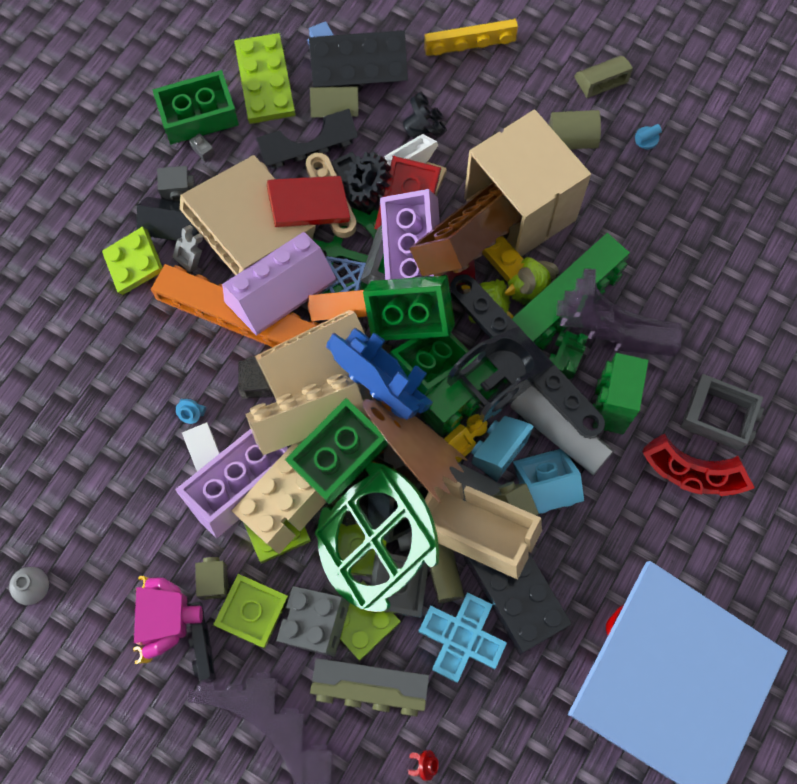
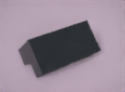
[137,197,199,241]

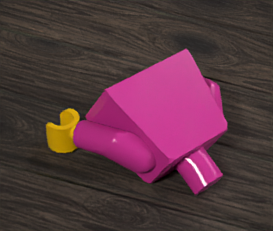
[133,575,203,664]

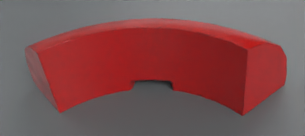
[642,433,755,496]

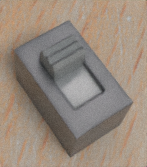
[189,134,215,162]

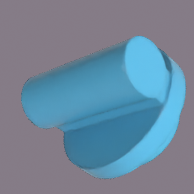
[635,124,662,149]
[176,399,206,424]

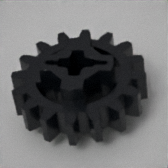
[342,152,392,206]

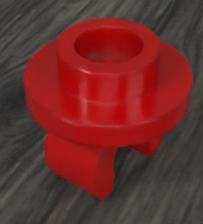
[408,750,439,781]

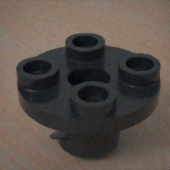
[403,92,447,139]

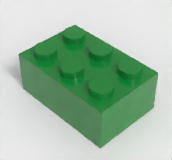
[152,70,239,145]
[363,275,455,340]
[389,333,469,396]
[590,353,649,435]
[285,398,389,505]

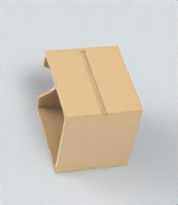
[464,109,591,257]

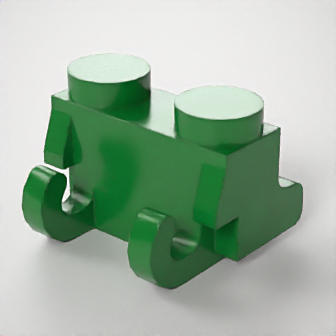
[549,331,588,379]

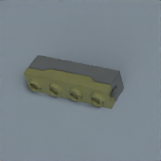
[310,658,429,717]

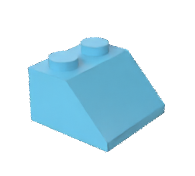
[471,416,534,482]
[513,449,584,513]

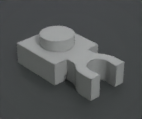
[173,225,203,272]

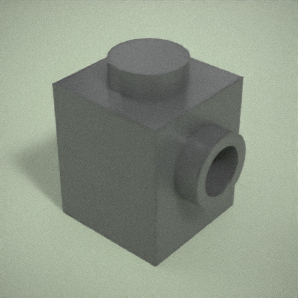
[157,166,196,201]

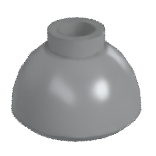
[9,567,49,605]

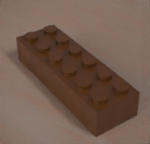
[409,182,522,276]

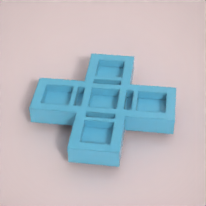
[418,592,507,683]

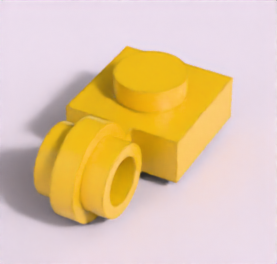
[444,414,488,463]

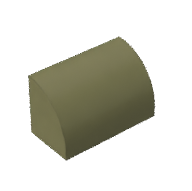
[574,56,633,98]
[310,85,359,117]
[549,110,601,149]
[429,543,465,604]

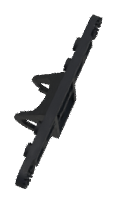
[447,274,605,439]

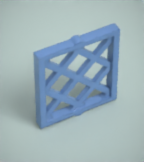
[319,256,366,294]

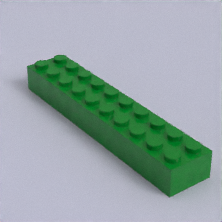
[420,233,630,438]

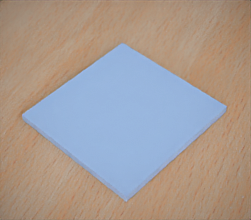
[568,561,787,784]

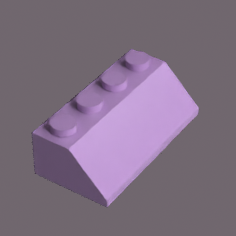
[380,189,444,280]
[222,232,336,336]
[175,429,288,539]

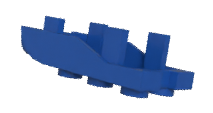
[326,328,433,420]

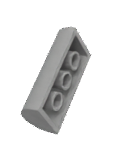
[510,385,615,476]

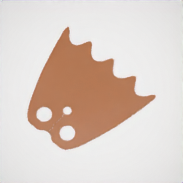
[362,397,468,503]

